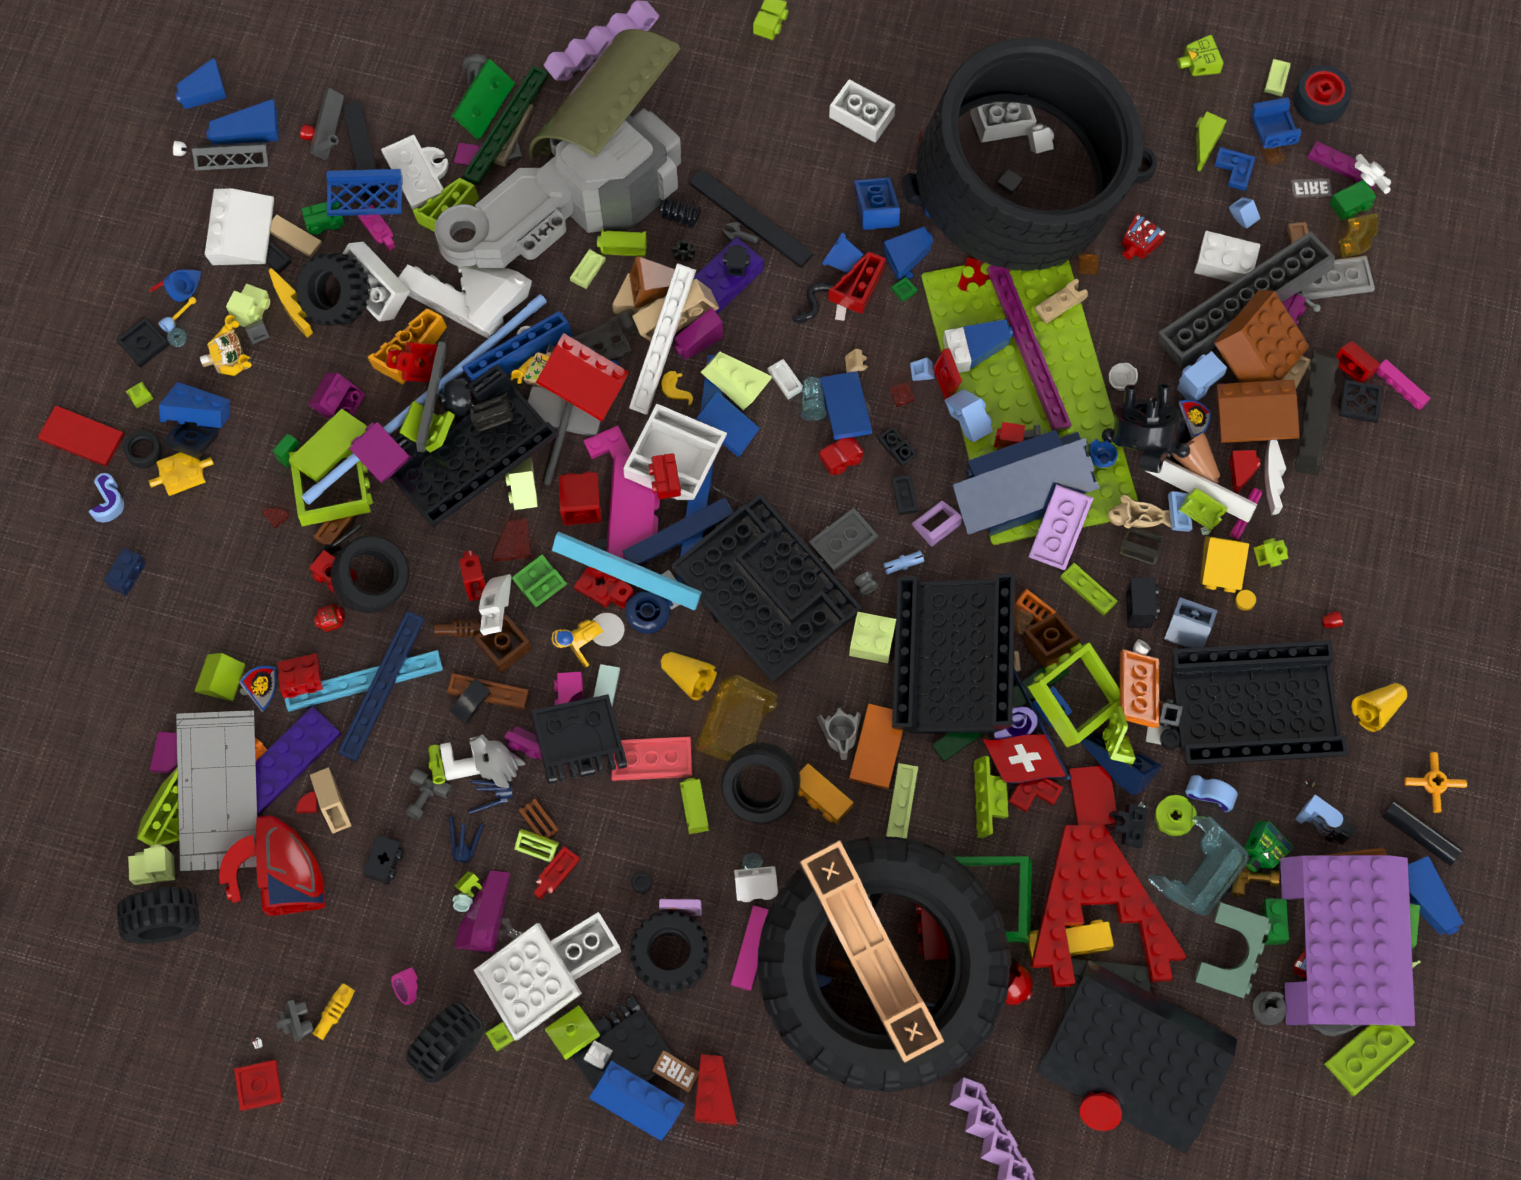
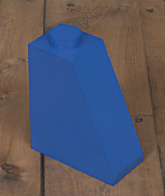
[175,59,227,109]
[883,226,933,281]
[963,319,1013,368]

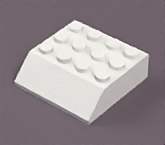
[623,404,727,500]

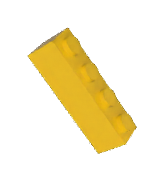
[1026,920,1114,963]

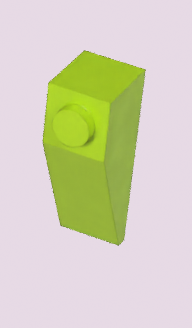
[1196,112,1227,172]

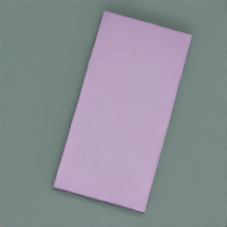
[1028,484,1093,570]

